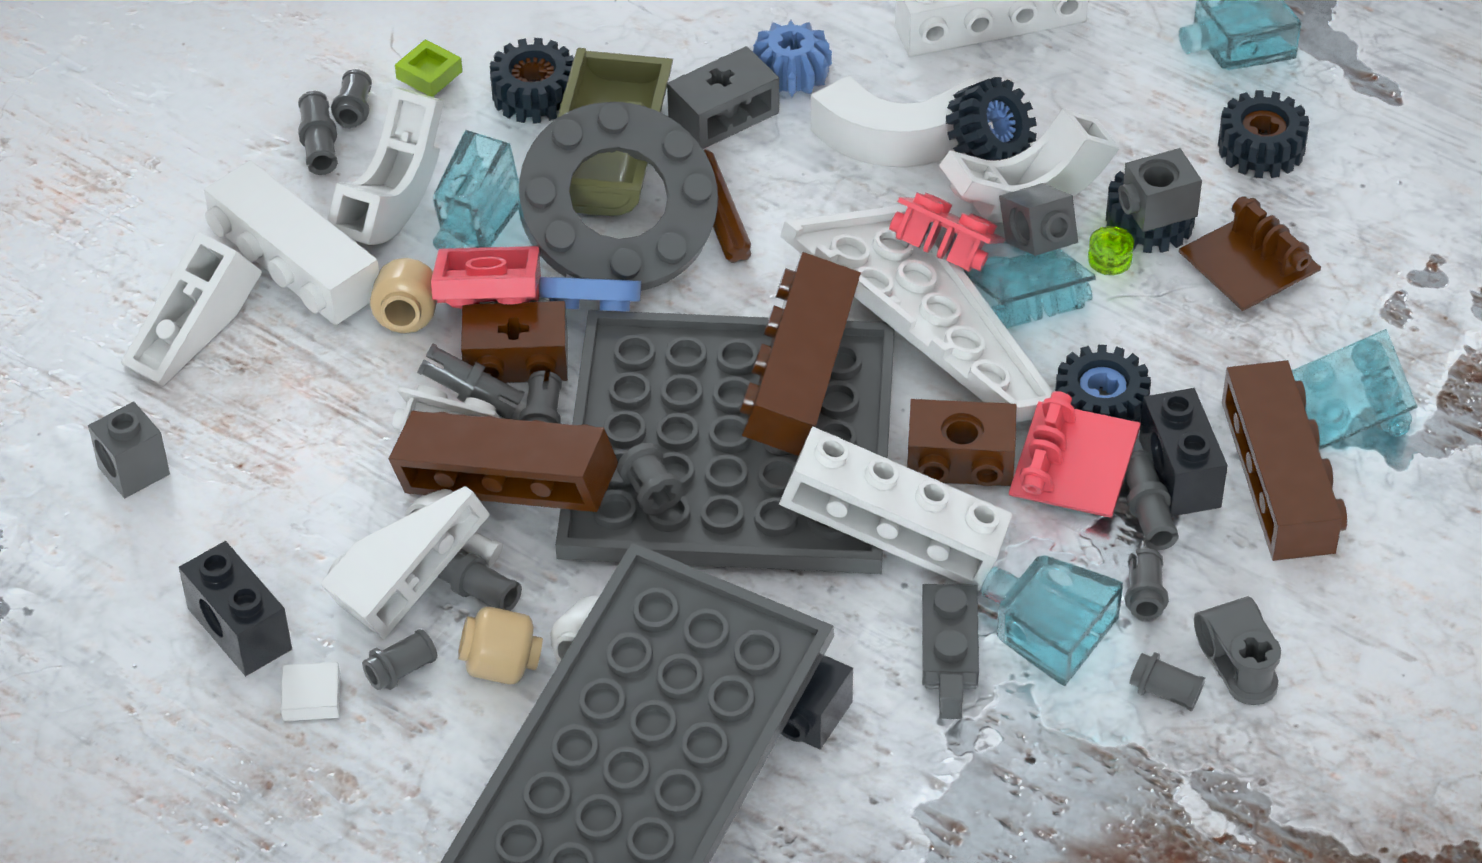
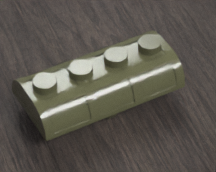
[558,48,673,216]

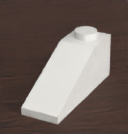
[120,231,263,387]
[320,486,490,639]

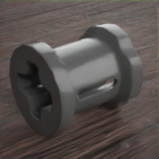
[617,443,684,515]

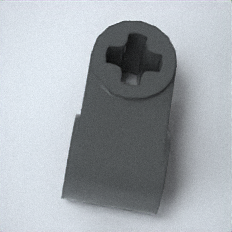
[1194,596,1281,705]

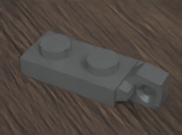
[922,584,979,719]

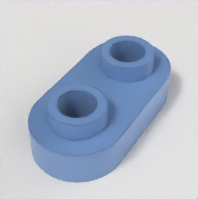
[539,277,641,311]

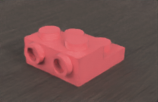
[431,246,541,309]

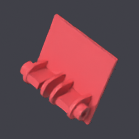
[889,192,1005,272]
[1009,391,1141,518]

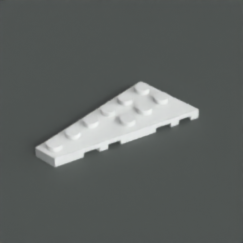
[780,205,1053,423]

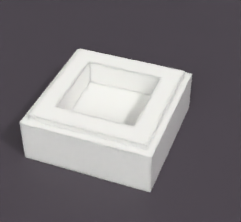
[281,662,340,721]

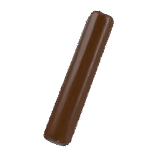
[704,149,751,263]

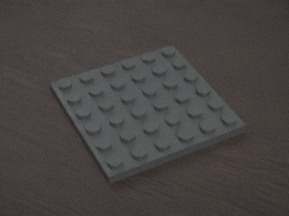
[555,310,894,574]

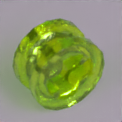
[1088,226,1134,275]

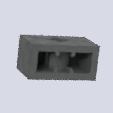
[667,46,779,149]

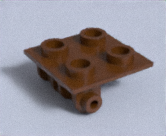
[1179,196,1321,311]

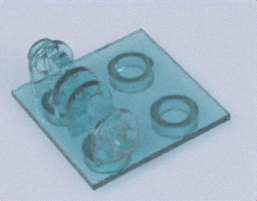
[964,249,1096,328]
[1292,329,1418,450]

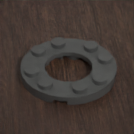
[517,102,718,291]

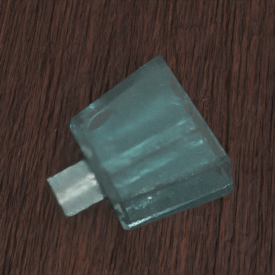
[1179,0,1302,70]
[433,130,519,250]
[981,555,1123,686]

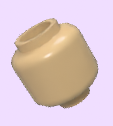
[370,258,437,334]
[458,607,543,685]

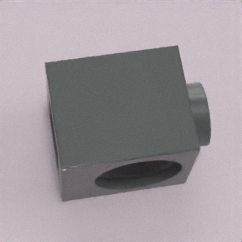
[1119,148,1202,232]
[999,183,1079,256]
[88,401,170,499]

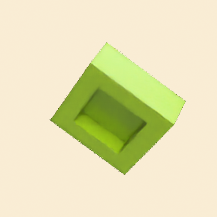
[394,39,463,97]

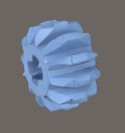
[753,19,832,97]

